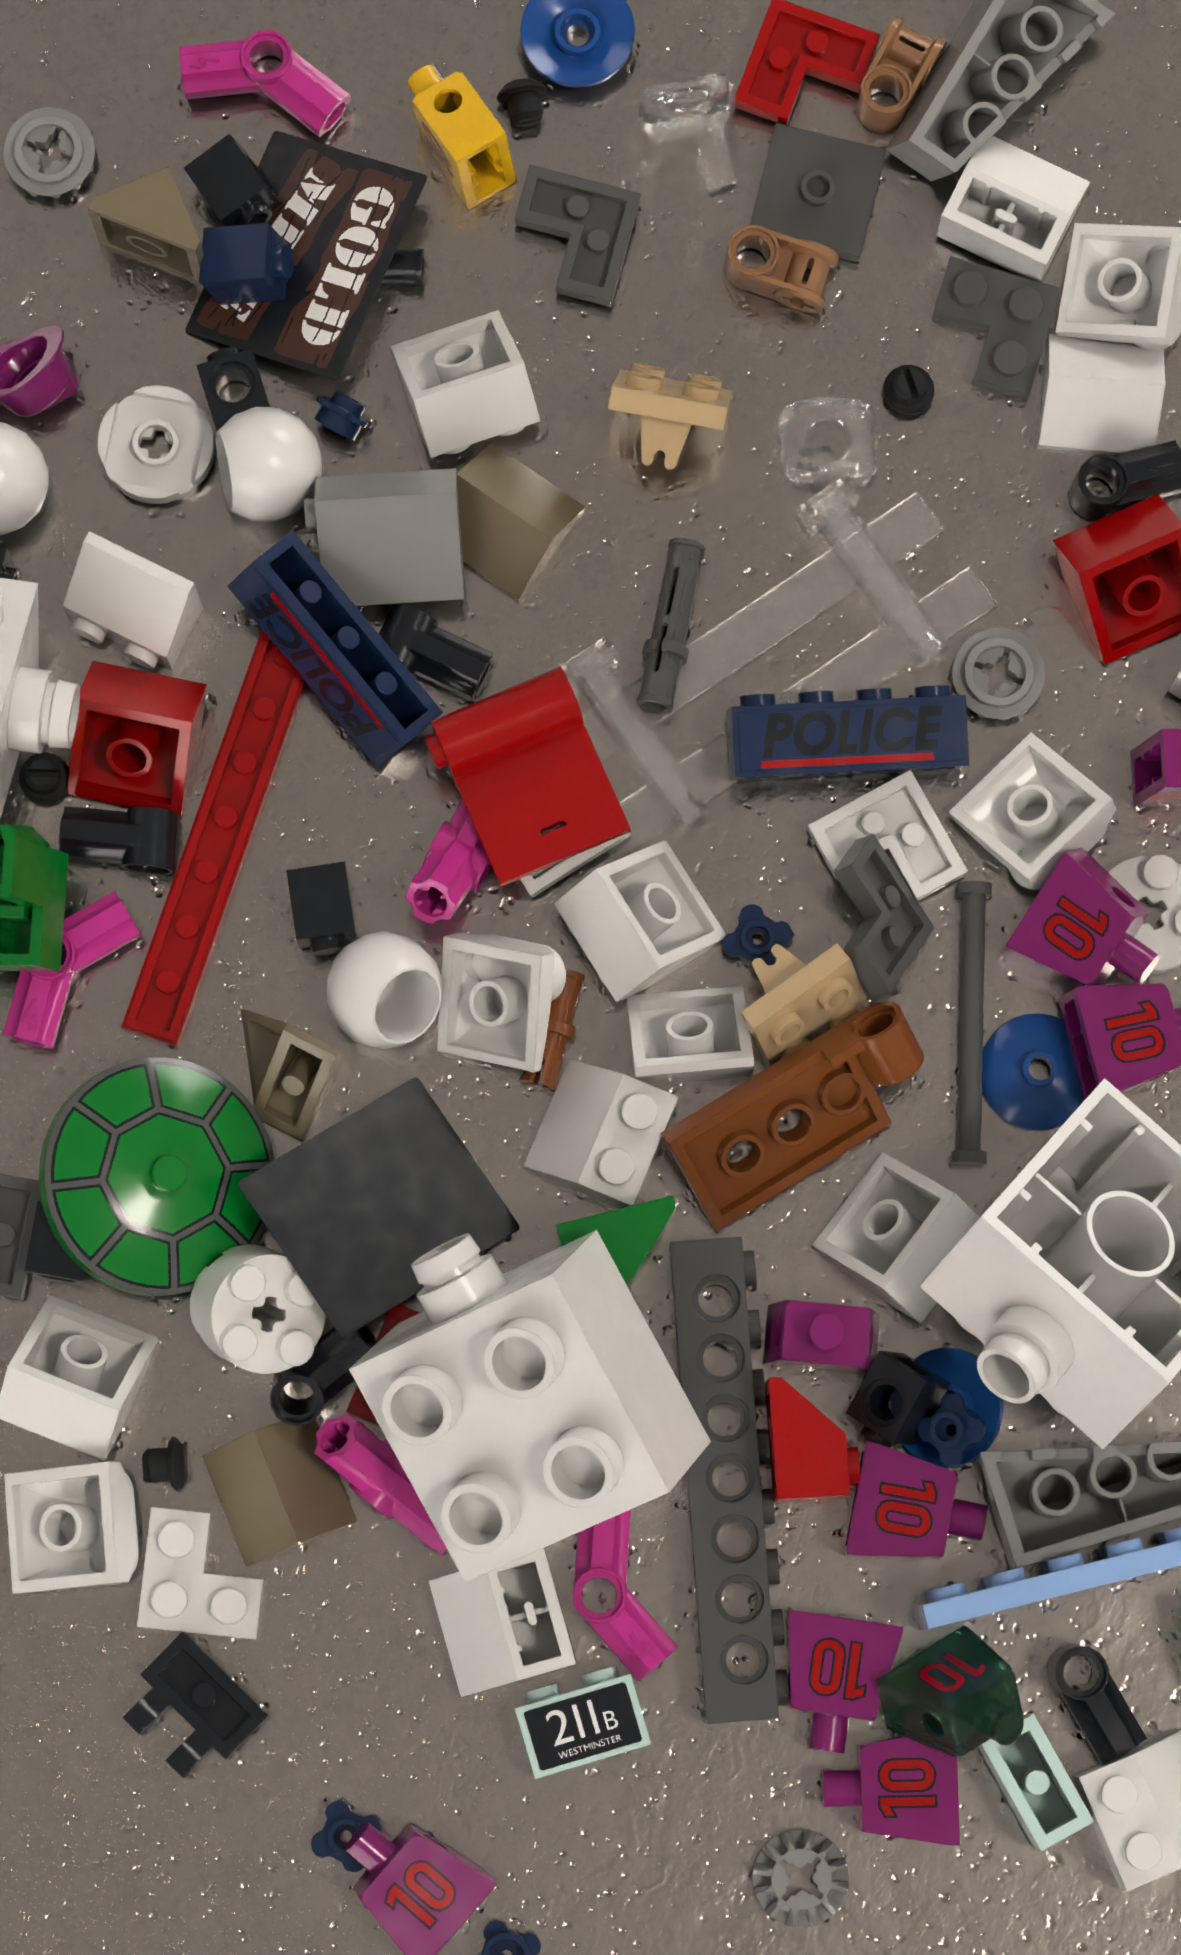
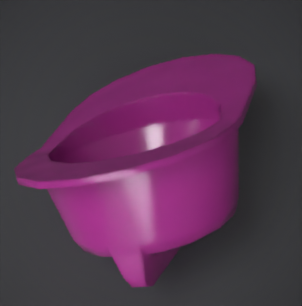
[0,325,79,417]

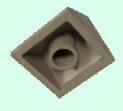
[87,167,204,282]
[457,443,585,602]
[202,1419,358,1567]

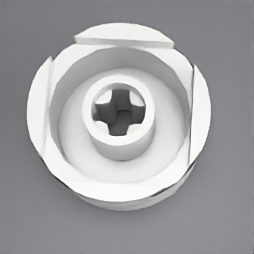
[190,1245,326,1374]

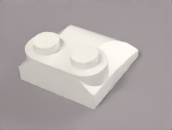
[1055,223,1181,351]
[949,732,1116,890]
[437,933,566,1072]
[4,1461,139,1594]

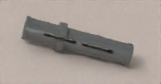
[636,538,706,714]

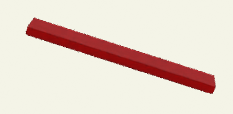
[121,629,307,1048]

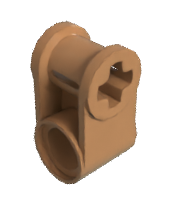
[856,15,947,134]
[724,225,839,313]

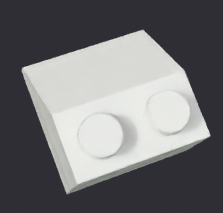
[390,310,541,458]
[63,531,203,670]
[554,839,727,1002]
[523,1059,679,1208]
[812,1152,980,1323]
[0,1294,159,1461]
[1072,1730,1181,1892]

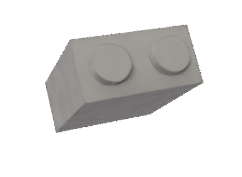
[304,468,464,606]

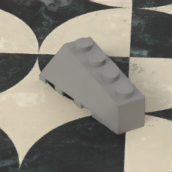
[885,0,1116,182]
[979,1442,1181,1570]

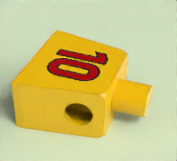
[407,64,517,210]

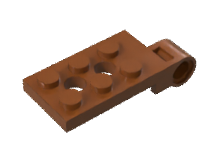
[661,1001,924,1231]

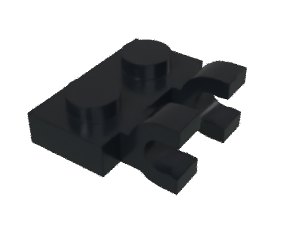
[123,1631,268,1779]

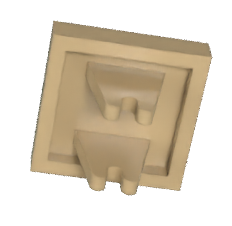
[608,363,733,470]
[741,943,870,1068]

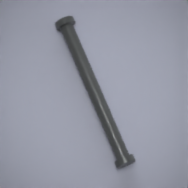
[951,881,992,1165]

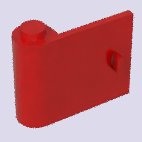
[424,666,631,887]

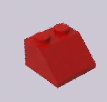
[1053,494,1181,665]
[67,661,207,818]
[765,1377,860,1504]

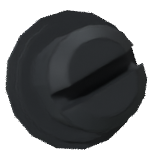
[496,78,547,127]
[883,364,935,415]
[19,752,69,804]
[142,1437,187,1491]

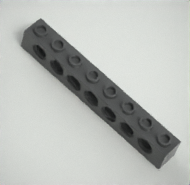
[669,1237,789,1724]

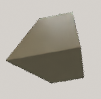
[241,1008,345,1141]

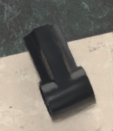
[1069,440,1181,520]
[378,603,494,701]
[59,806,180,874]
[270,1326,377,1426]
[1047,1644,1147,1764]

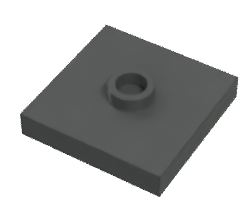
[750,123,887,263]

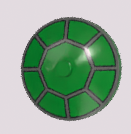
[39,1057,274,1296]

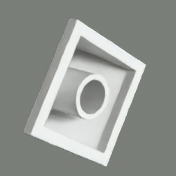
[1038,333,1165,456]
[626,985,754,1085]

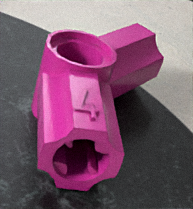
[179,30,351,137]
[405,799,491,925]
[3,891,141,1049]
[314,1413,447,1555]
[572,1509,678,1682]

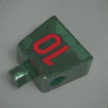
[876,1625,1024,1757]

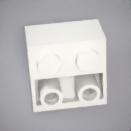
[936,136,1090,282]
[429,1548,576,1697]

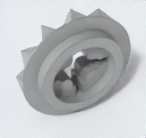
[3,107,96,199]
[952,628,1045,721]
[752,1830,849,1927]

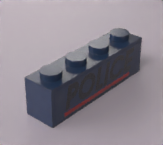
[227,530,443,767]
[726,685,970,780]

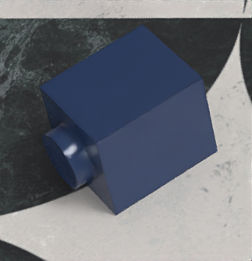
[199,223,294,305]

